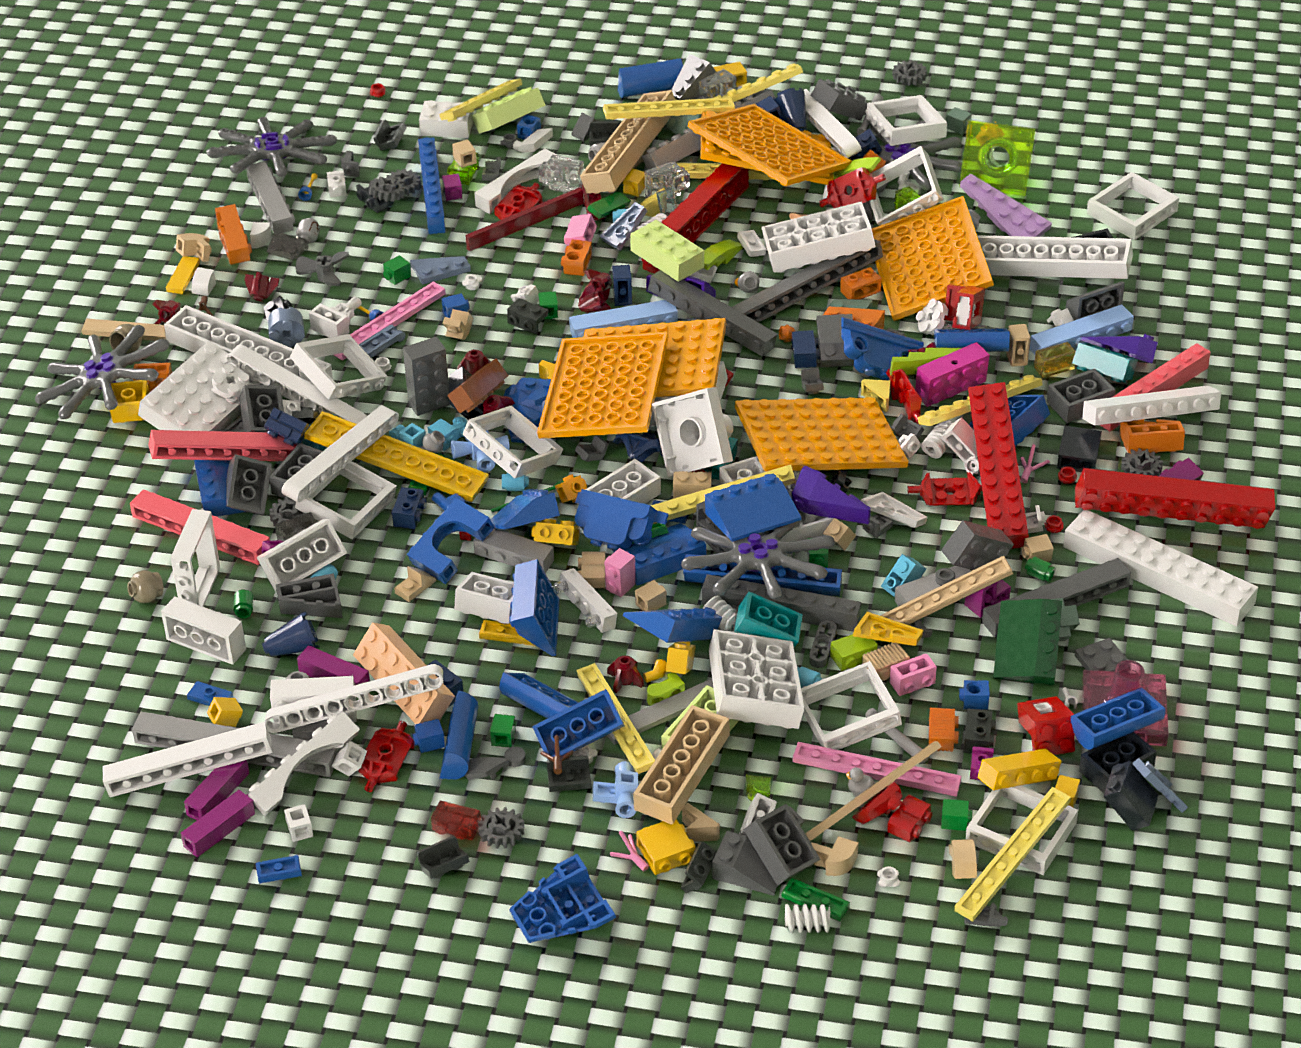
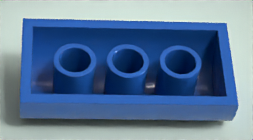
[618,58,683,98]
[934,328,1010,352]
[499,672,579,719]
[1071,687,1165,750]
[532,689,625,757]
[439,691,478,779]

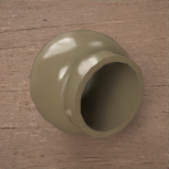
[109,324,142,354]
[127,570,164,603]

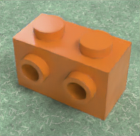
[840,267,882,299]

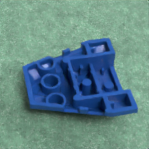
[504,378,553,443]
[509,854,616,943]

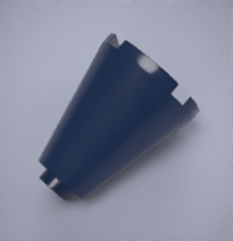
[773,88,807,132]
[262,612,320,657]

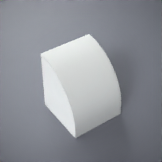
[250,222,272,248]
[192,267,216,296]

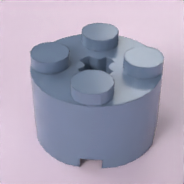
[268,307,305,348]

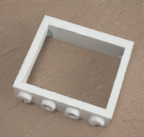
[865,95,947,146]
[870,146,944,226]
[1087,172,1179,240]
[290,334,388,400]
[462,406,563,478]
[295,461,397,539]
[171,509,221,606]
[801,661,902,750]
[966,786,1078,875]

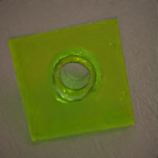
[959,119,1037,197]

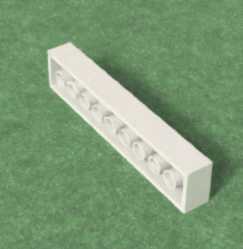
[977,235,1133,279]
[164,305,333,385]
[1063,510,1258,627]

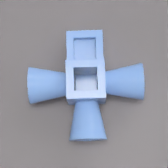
[451,430,510,472]
[593,761,639,818]

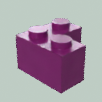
[964,580,1011,618]

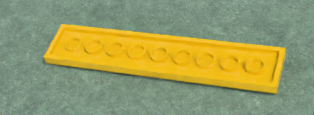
[304,411,489,502]

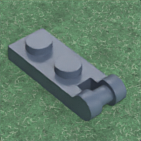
[359,325,405,358]

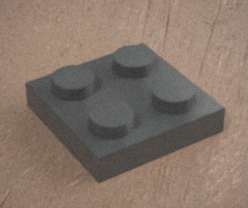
[1074,638,1131,682]

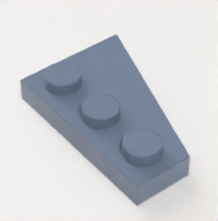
[599,202,647,251]
[410,256,471,285]
[1133,758,1188,813]

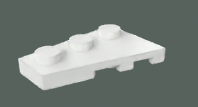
[861,492,928,528]

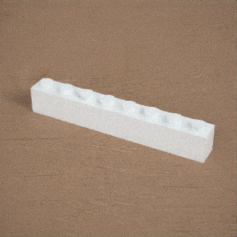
[1082,385,1221,425]
[103,722,272,797]

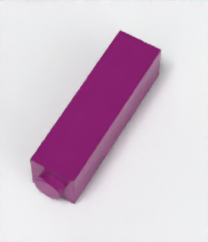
[297,645,370,685]
[184,760,249,820]
[181,790,255,858]

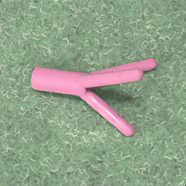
[1020,444,1050,483]
[610,831,649,872]

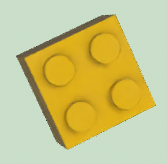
[110,380,150,423]

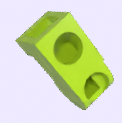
[647,672,685,706]

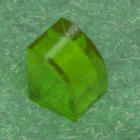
[745,775,771,802]

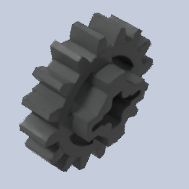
[892,60,927,86]
[387,169,421,196]
[368,177,405,202]
[1121,448,1163,476]
[269,497,311,531]
[478,807,524,849]

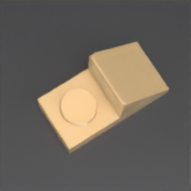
[394,566,436,602]
[682,803,720,842]

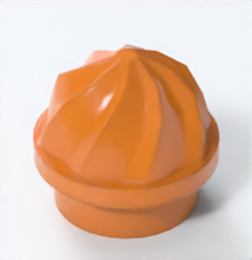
[779,324,795,342]

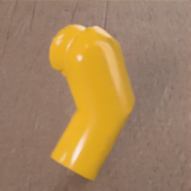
[643,659,667,683]

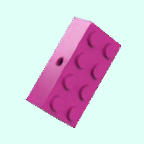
[915,342,990,407]

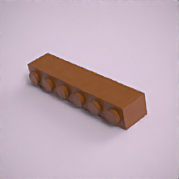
[447,358,509,413]

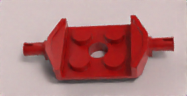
[819,167,886,208]
[494,182,543,220]
[886,369,922,425]
[907,472,983,506]
[358,720,414,792]

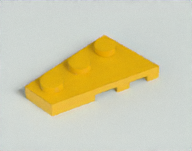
[853,612,923,646]

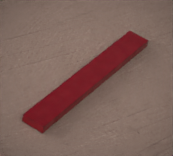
[465,187,584,251]

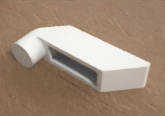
[513,128,553,153]

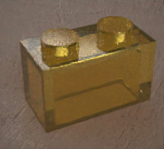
[1034,342,1076,378]

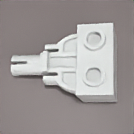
[309,296,362,337]

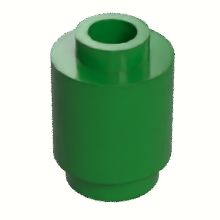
[1025,556,1056,582]
[233,589,253,619]

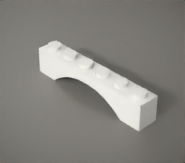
[475,148,560,214]
[248,711,360,816]

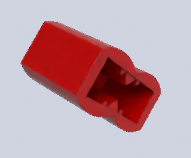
[887,794,933,842]

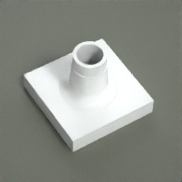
[652,387,733,477]

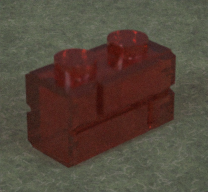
[431,800,481,840]

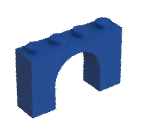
[407,498,495,585]

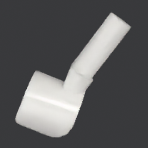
[1062,687,1078,709]

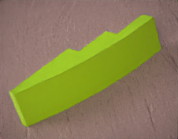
[833,157,881,179]
[703,239,744,270]
[890,348,962,375]

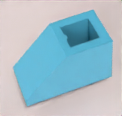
[881,554,927,597]

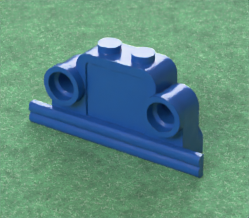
[841,317,924,380]
[575,489,669,551]

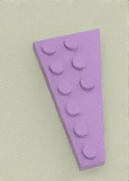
[960,174,1052,237]

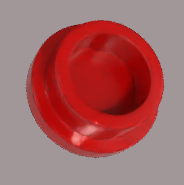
[370,83,386,97]
[1058,467,1077,484]
[1044,515,1064,533]

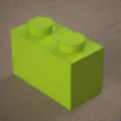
[830,634,878,672]

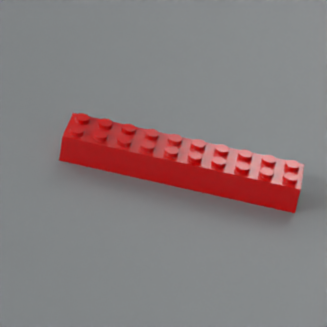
[641,163,749,274]
[968,382,1029,549]
[1075,468,1275,529]

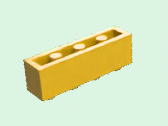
[977,749,1062,790]

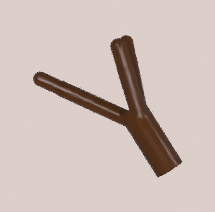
[198,296,213,316]
[540,735,574,774]

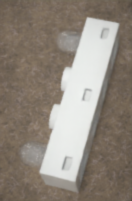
[553,568,617,633]

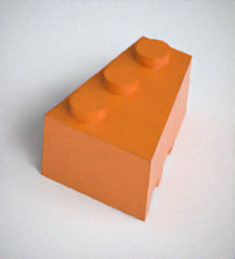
[215,204,252,265]
[823,306,885,329]
[1119,419,1185,453]

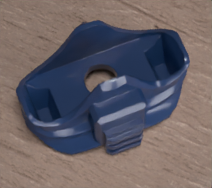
[613,432,663,462]

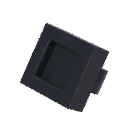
[830,469,852,493]

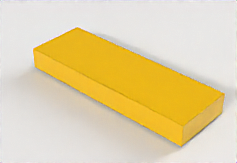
[166,256,200,294]
[479,620,536,646]

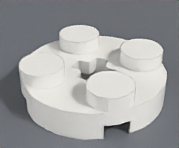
[916,299,948,335]
[212,364,249,399]

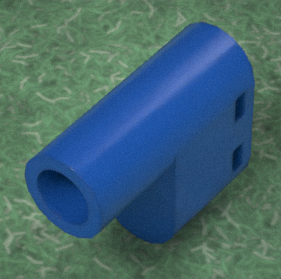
[432,492,466,511]

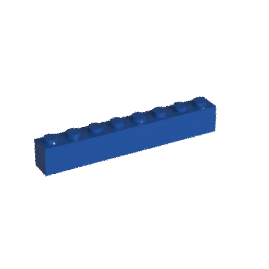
[418,137,445,234]
[683,554,842,597]

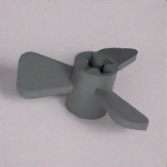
[295,252,349,286]

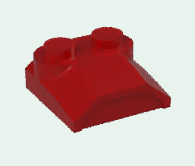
[852,782,903,825]

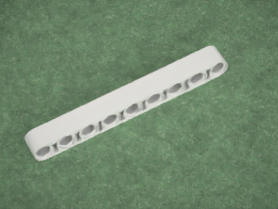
[804,89,862,158]
[226,345,367,424]
[282,405,399,503]
[265,664,443,733]

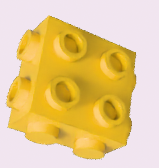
[532,519,580,545]
[636,819,696,875]

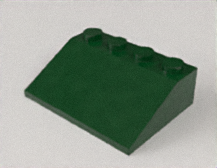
[993,599,1063,685]

